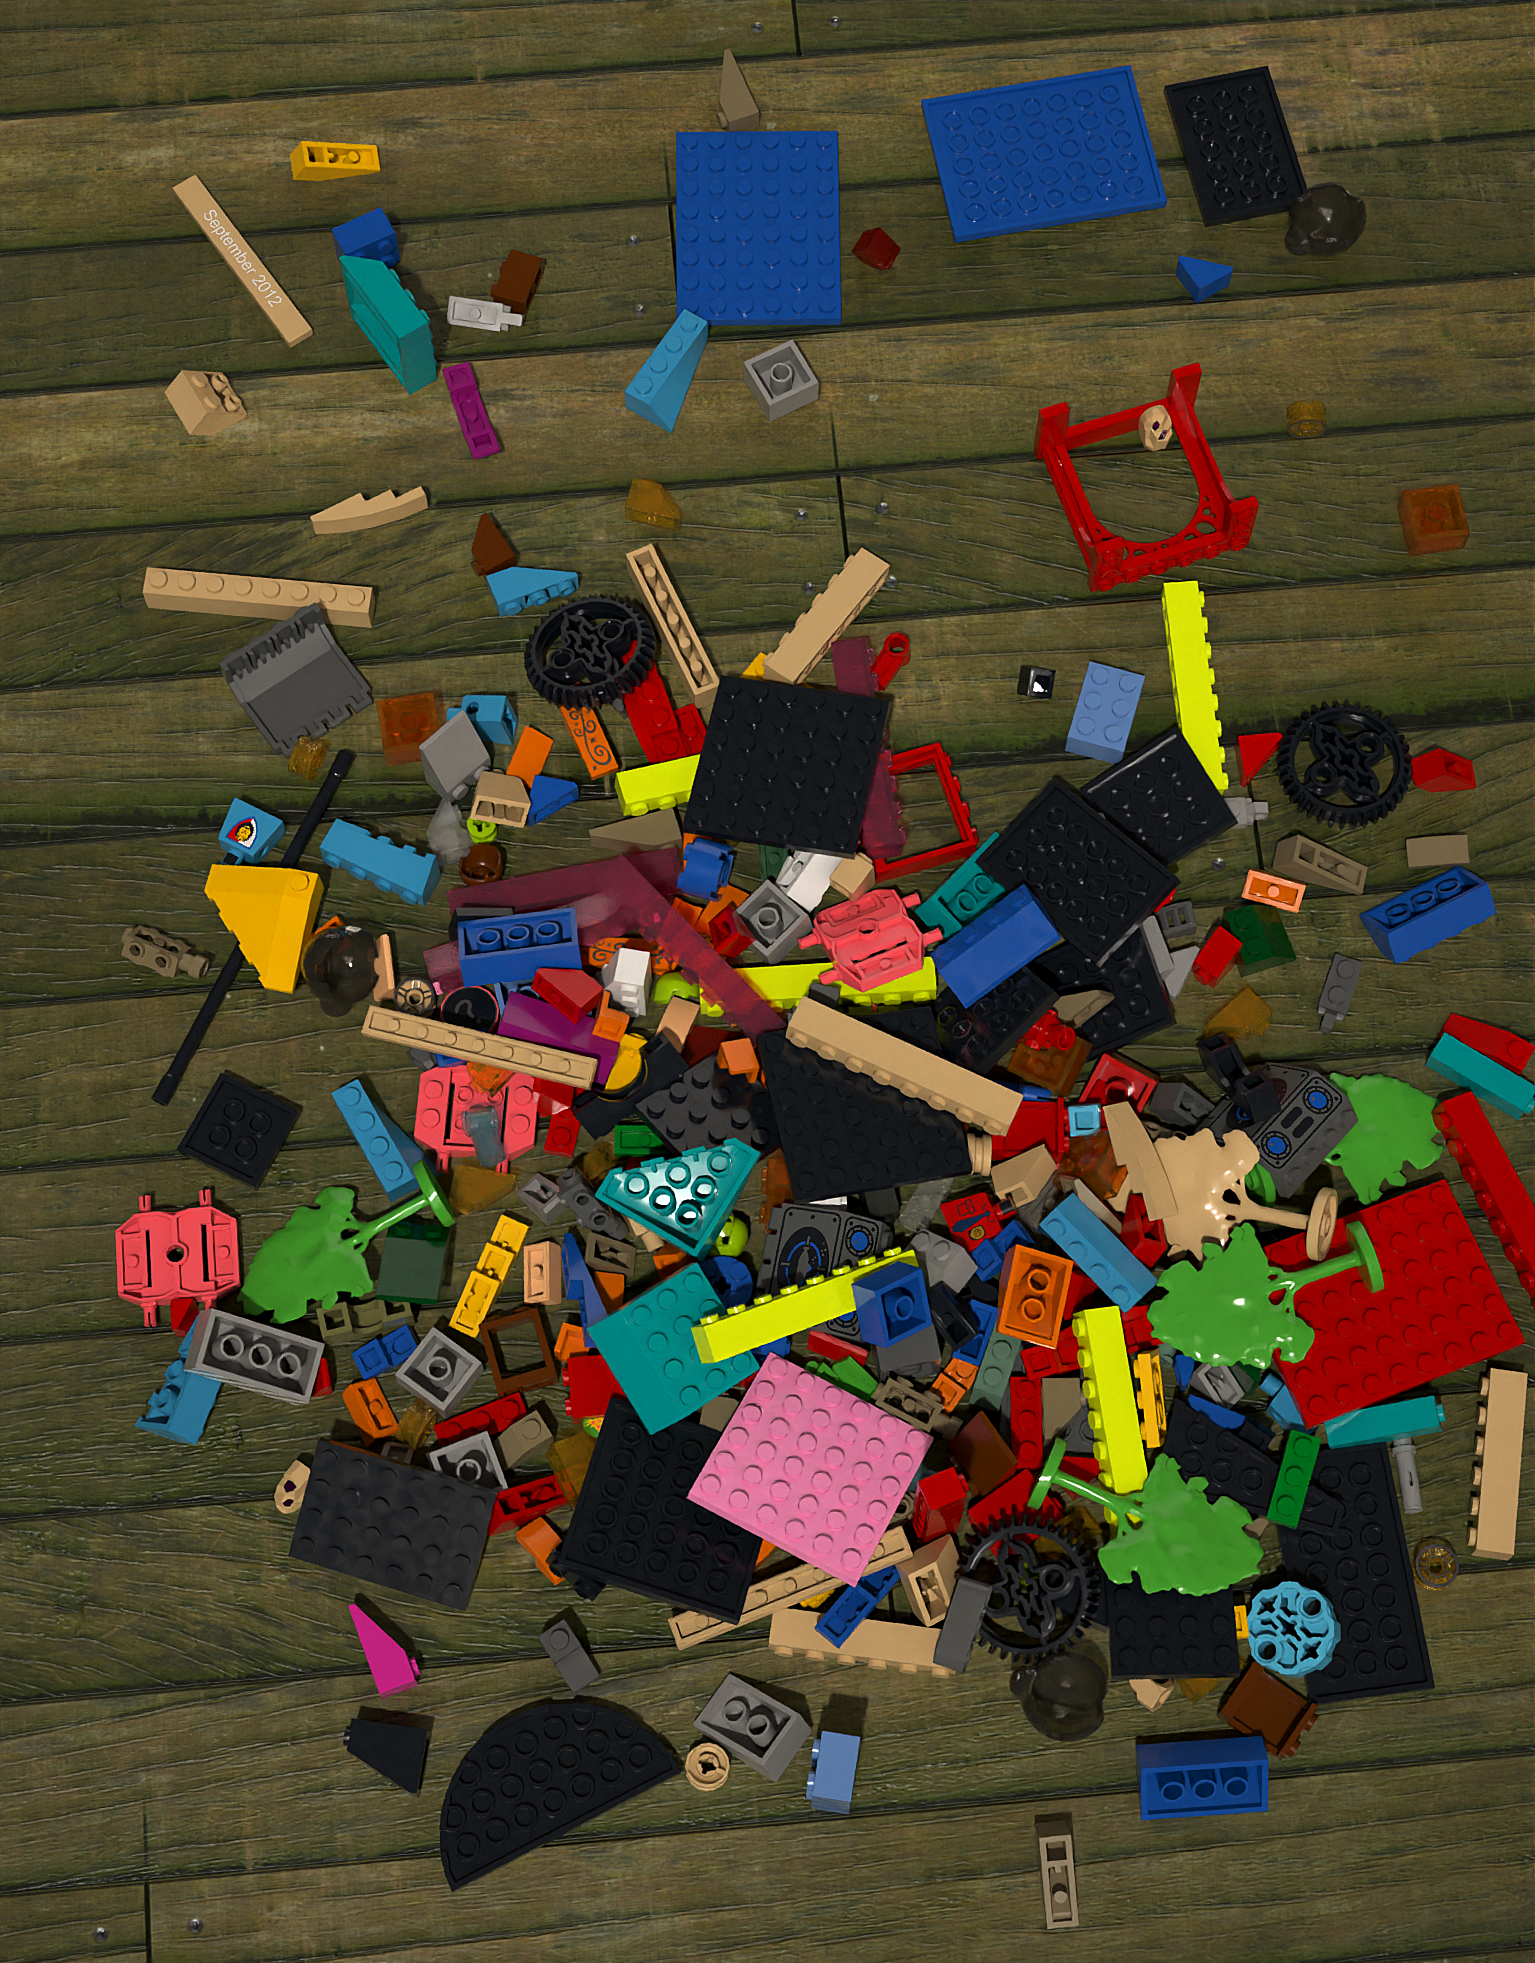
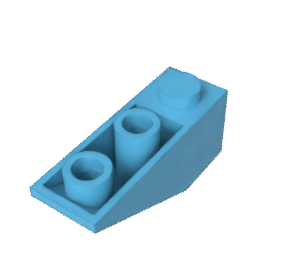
[486,567,579,617]

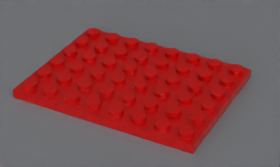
[1262,1179,1525,1430]

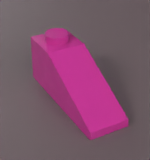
[348,1604,421,1699]

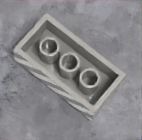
[183,1308,325,1405]

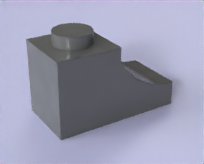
[1148,1083,1216,1131]
[538,1619,600,1695]

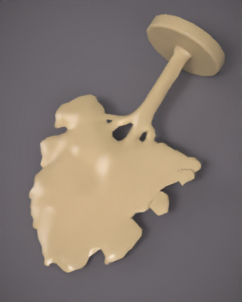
[1105,1128,1338,1269]

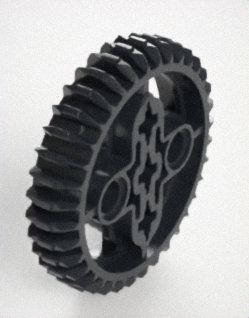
[524,593,657,712]
[1276,700,1413,830]
[953,1514,1101,1664]

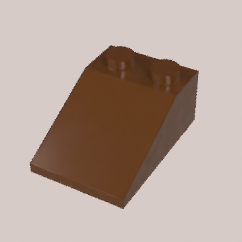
[946,1411,1019,1501]

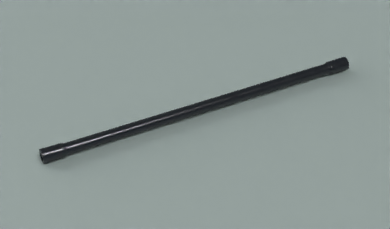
[151,750,355,1106]

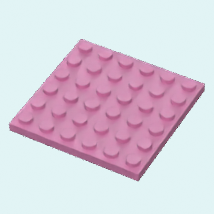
[687,1352,934,1587]

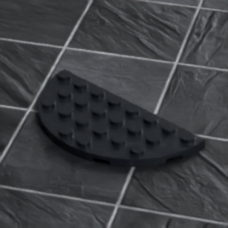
[439,1703,681,1893]

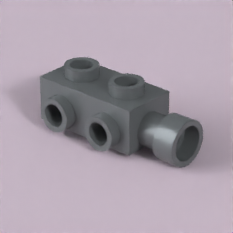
[556,1166,628,1241]

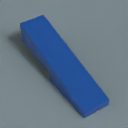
[560,1233,607,1347]
[814,1564,900,1649]

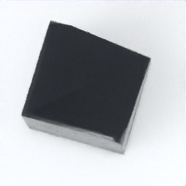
[1017,666,1056,699]

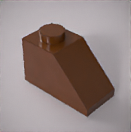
[470,513,517,582]

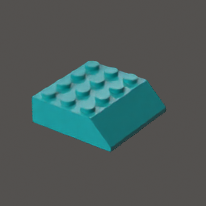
[339,255,438,395]
[586,1262,761,1435]

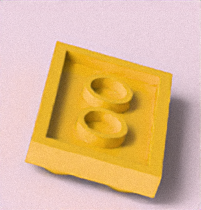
[1134,1348,1168,1448]

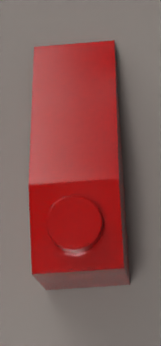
[1437,1013,1535,1076]
[487,1470,579,1537]

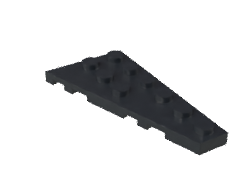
[1162,1398,1344,1538]

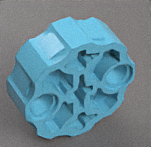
[1247,1581,1341,1678]

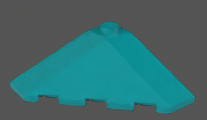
[914,831,1026,966]
[594,1138,761,1263]

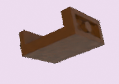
[1217,1661,1319,1761]

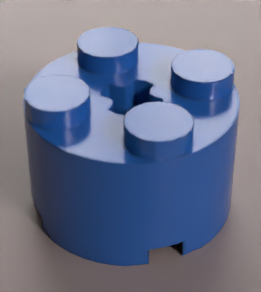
[677,837,734,903]
[699,1256,753,1313]

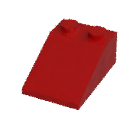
[1064,1051,1161,1160]

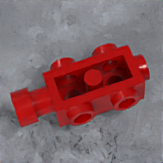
[1017,1009,1076,1051]

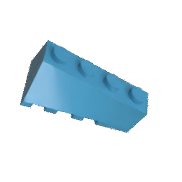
[624,309,708,434]
[319,818,441,907]
[331,1079,443,1203]
[1037,1193,1158,1313]
[135,1315,221,1445]

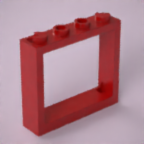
[860,742,979,884]

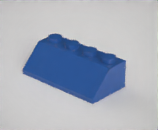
[1359,866,1496,964]
[930,884,1061,1009]
[458,907,583,987]
[1135,1736,1269,1820]

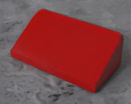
[807,1331,871,1369]

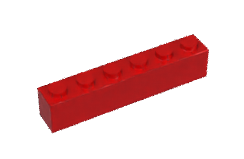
[910,1466,969,1547]

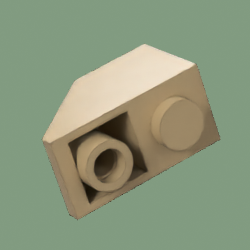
[829,852,876,902]
[990,1144,1057,1208]

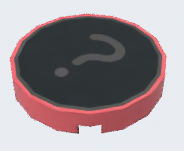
[440,986,499,1034]

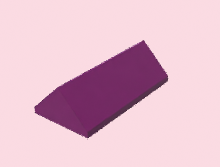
[495,991,620,1085]

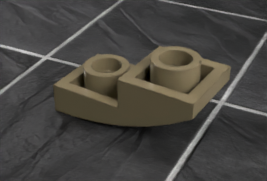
[1406,835,1471,870]

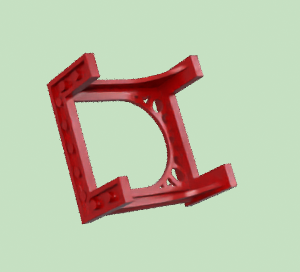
[1033,362,1259,592]

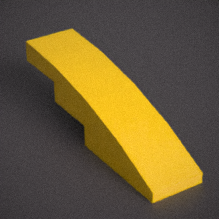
[448,1214,531,1338]

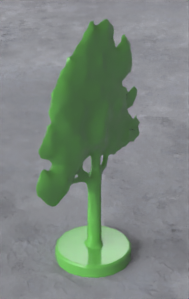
[1237,1073,1444,1208]
[236,1159,457,1324]
[1146,1221,1384,1370]
[1027,1437,1264,1596]

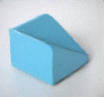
[1068,1103,1101,1137]

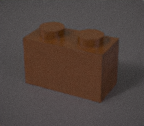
[490,249,544,318]

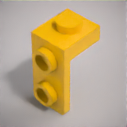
[604,1033,648,1091]

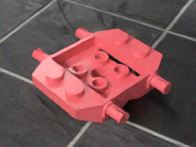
[797,889,943,993]
[414,1065,538,1178]
[115,1190,241,1327]

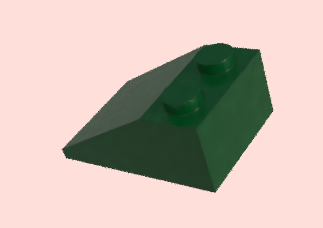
[376,1221,451,1305]

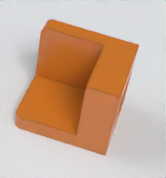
[592,991,630,1043]
[717,1038,760,1084]
[653,1243,701,1281]
[554,1322,591,1363]

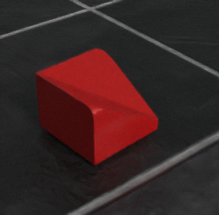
[170,1298,199,1337]

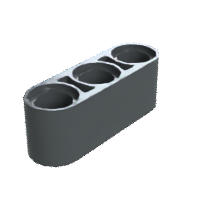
[933,1575,992,1674]

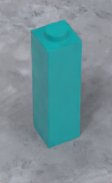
[1425,1032,1535,1120]
[1325,1395,1446,1449]

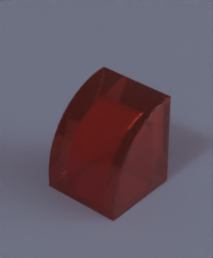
[851,227,901,270]

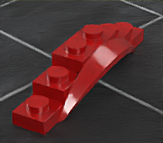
[620,640,688,765]
[1020,1305,1165,1382]

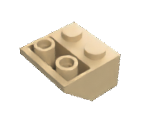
[164,370,248,436]
[895,1534,964,1628]

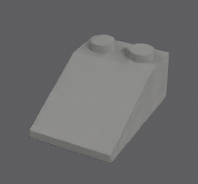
[419,710,492,804]
[693,1673,812,1783]

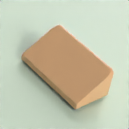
[369,934,396,1001]
[524,1241,562,1305]

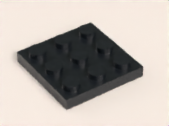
[177,1073,300,1190]

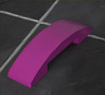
[442,362,500,460]

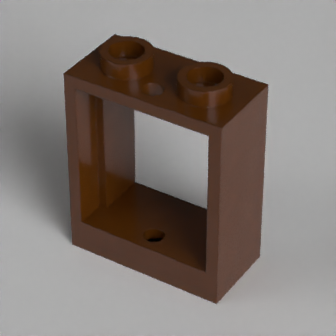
[478,1307,559,1399]

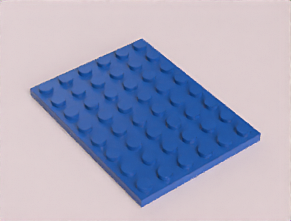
[921,65,1167,243]
[676,131,841,326]

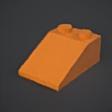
[996,1244,1074,1349]

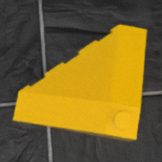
[204,864,324,994]

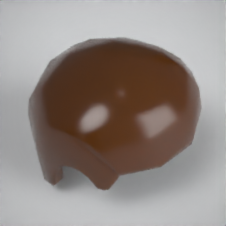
[459,843,503,890]

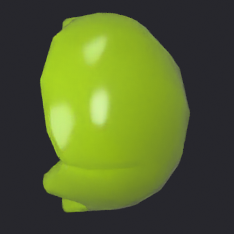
[652,972,700,1004]
[708,1215,748,1259]

